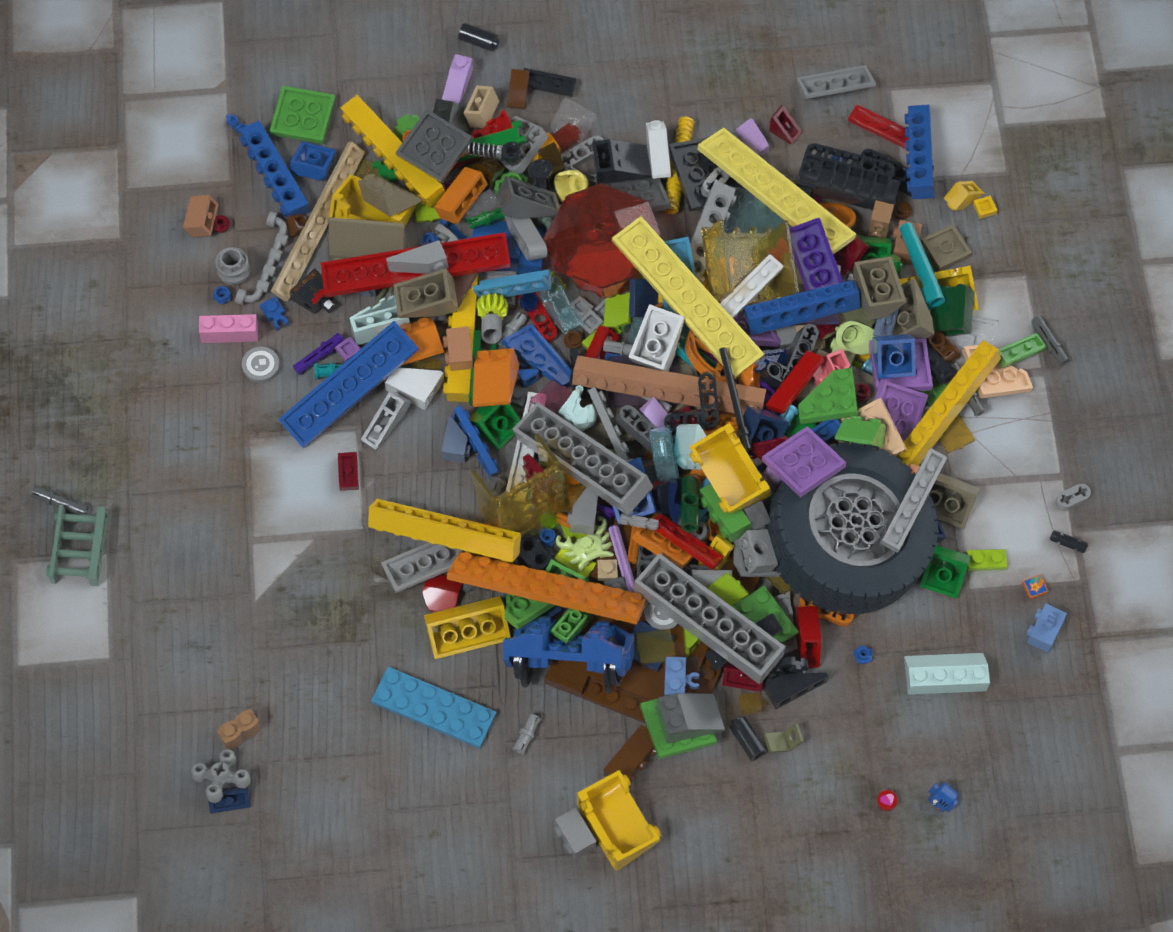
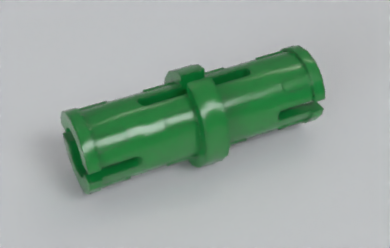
[467,207,505,229]

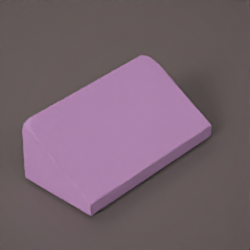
[735,118,769,156]
[639,397,675,437]

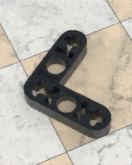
[664,371,720,431]

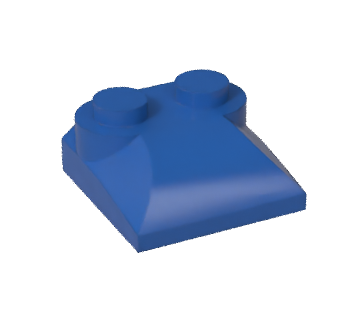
[290,141,337,181]

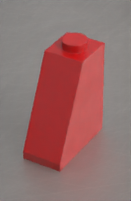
[796,606,822,668]

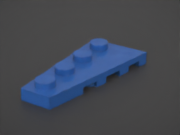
[502,324,572,389]
[451,405,499,478]

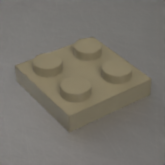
[921,224,972,271]

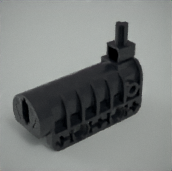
[796,143,901,213]

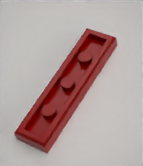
[848,105,909,149]
[766,351,824,414]
[655,514,724,570]

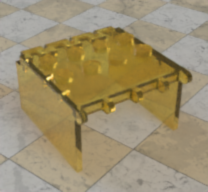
[701,219,799,306]
[471,433,570,538]

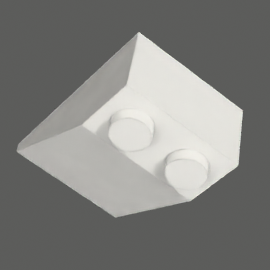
[629,304,685,372]

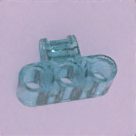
[649,425,679,483]

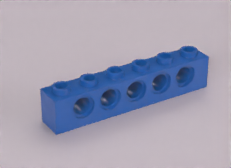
[904,104,934,200]
[239,120,310,217]
[744,280,860,335]

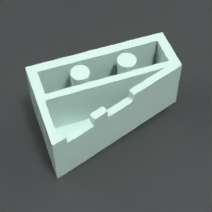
[350,293,410,345]

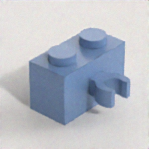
[1026,603,1067,653]
[664,657,699,696]

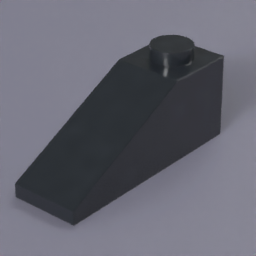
[764,672,828,709]

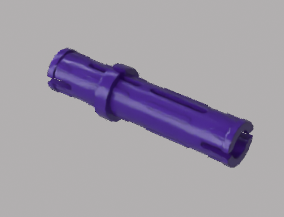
[293,332,344,375]

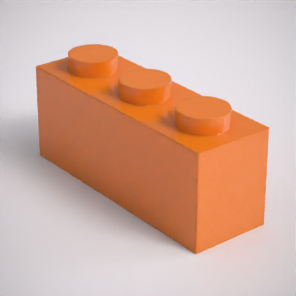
[434,167,488,224]

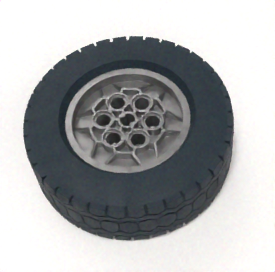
[765,442,938,615]

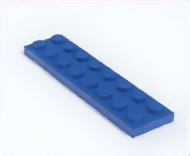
[278,321,419,449]

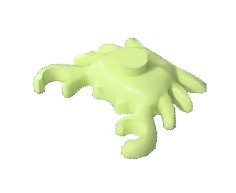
[556,516,614,572]

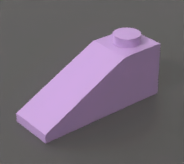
[442,54,473,105]

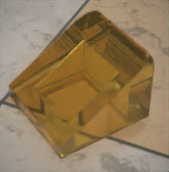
[738,693,762,715]

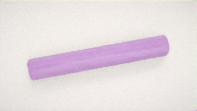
[608,525,635,592]

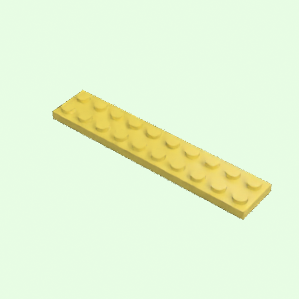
[697,128,856,254]
[612,216,764,379]

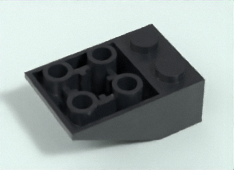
[592,139,652,184]

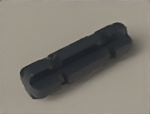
[1050,530,1088,553]

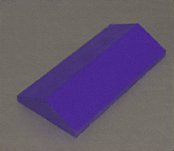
[784,217,843,291]

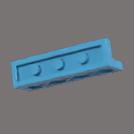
[473,269,551,298]

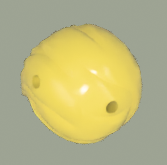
[554,170,589,203]

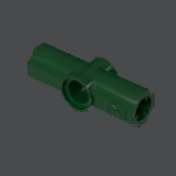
[681,476,699,533]

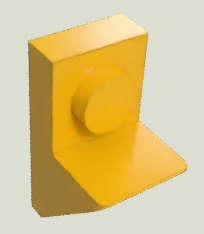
[697,534,734,570]

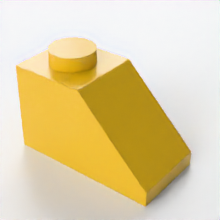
[944,181,985,211]

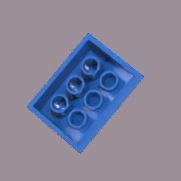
[471,221,549,275]

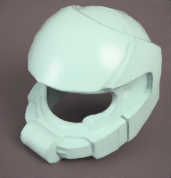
[558,385,598,431]

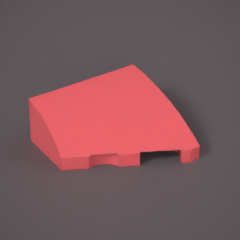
[811,349,850,386]

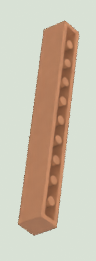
[572,356,766,415]

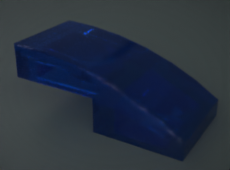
[668,479,681,523]

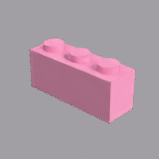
[199,314,258,343]

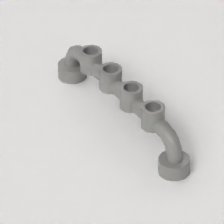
[235,211,289,305]

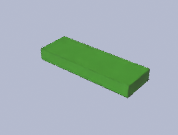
[999,333,1048,368]

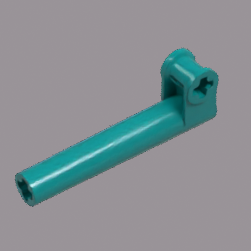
[899,222,945,310]

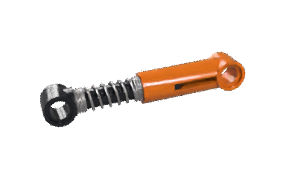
[403,130,522,165]

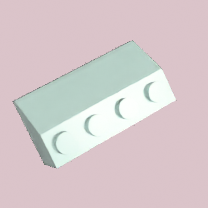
[904,653,990,695]

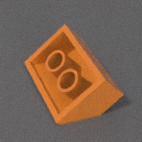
[377,317,444,365]

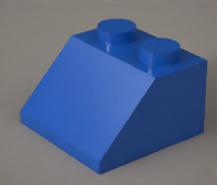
[872,334,916,379]

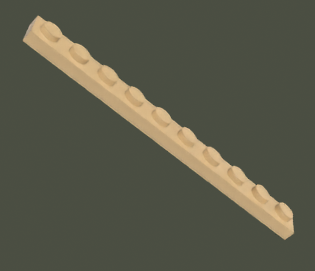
[271,142,365,301]

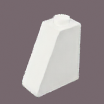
[646,120,671,179]
[384,368,444,410]

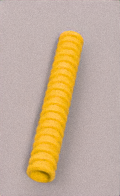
[663,117,694,214]

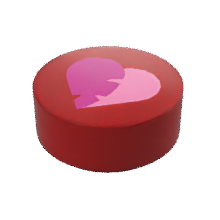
[877,790,898,811]

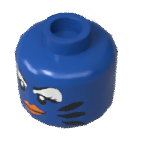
[928,782,959,812]

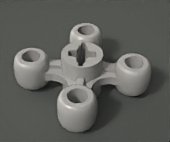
[191,749,251,803]

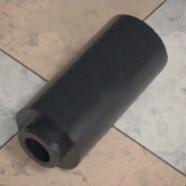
[458,23,500,52]
[729,716,768,761]

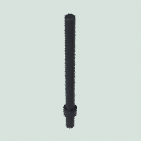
[719,347,751,452]

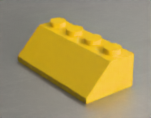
[424,596,511,659]

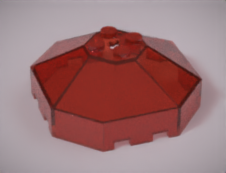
[543,183,662,299]

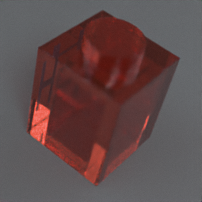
[551,122,581,152]

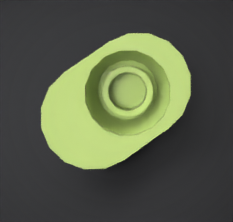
[835,321,875,355]

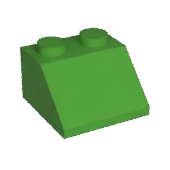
[835,415,886,448]

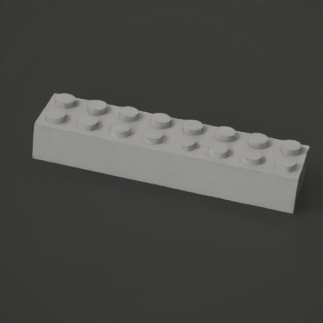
[512,402,653,516]
[634,553,786,684]

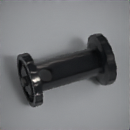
[528,159,555,192]

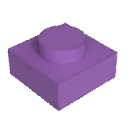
[335,337,360,362]

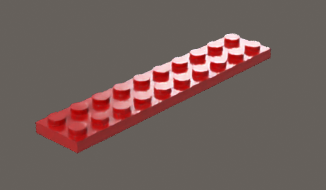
[321,232,511,297]

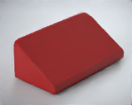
[585,326,619,360]

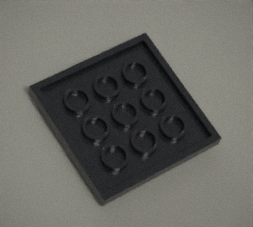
[668,132,754,212]

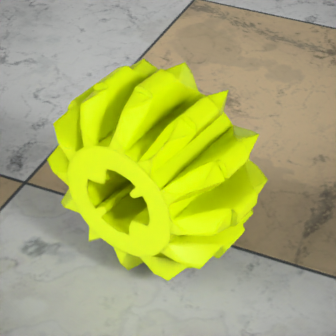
[476,292,508,320]

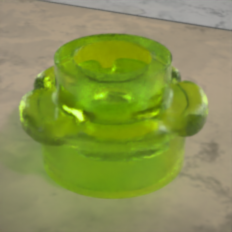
[539,512,557,530]

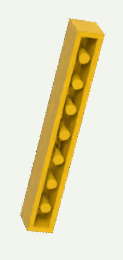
[340,95,445,208]
[443,273,479,402]
[896,340,1001,466]
[368,499,521,562]

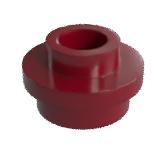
[213,215,230,233]
[855,383,871,402]

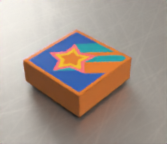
[1022,574,1049,600]

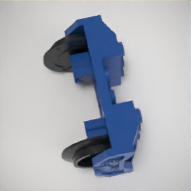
[503,616,634,694]

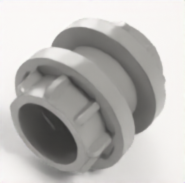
[215,247,250,285]

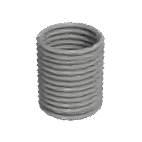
[481,314,502,344]

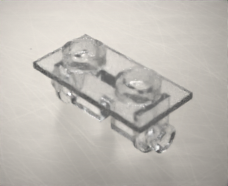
[463,189,500,221]

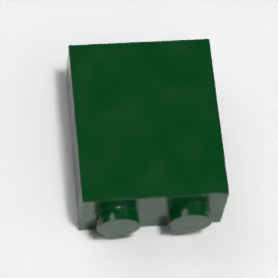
[930,284,974,337]

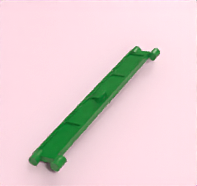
[372,120,526,181]

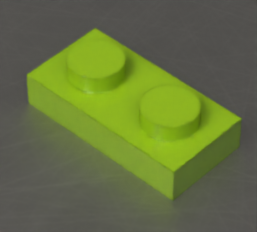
[966,549,1007,571]

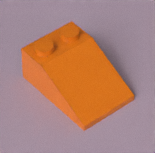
[473,348,520,407]

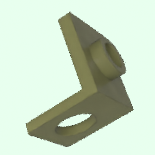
[764,723,803,753]

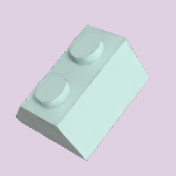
[674,424,706,470]

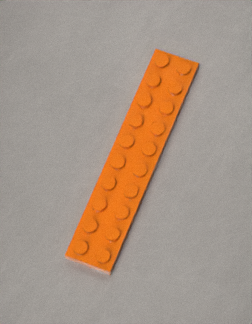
[447,552,647,624]

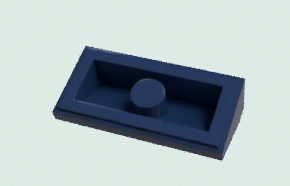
[208,786,251,814]

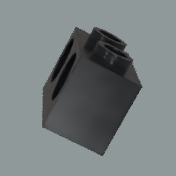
[516,532,555,571]

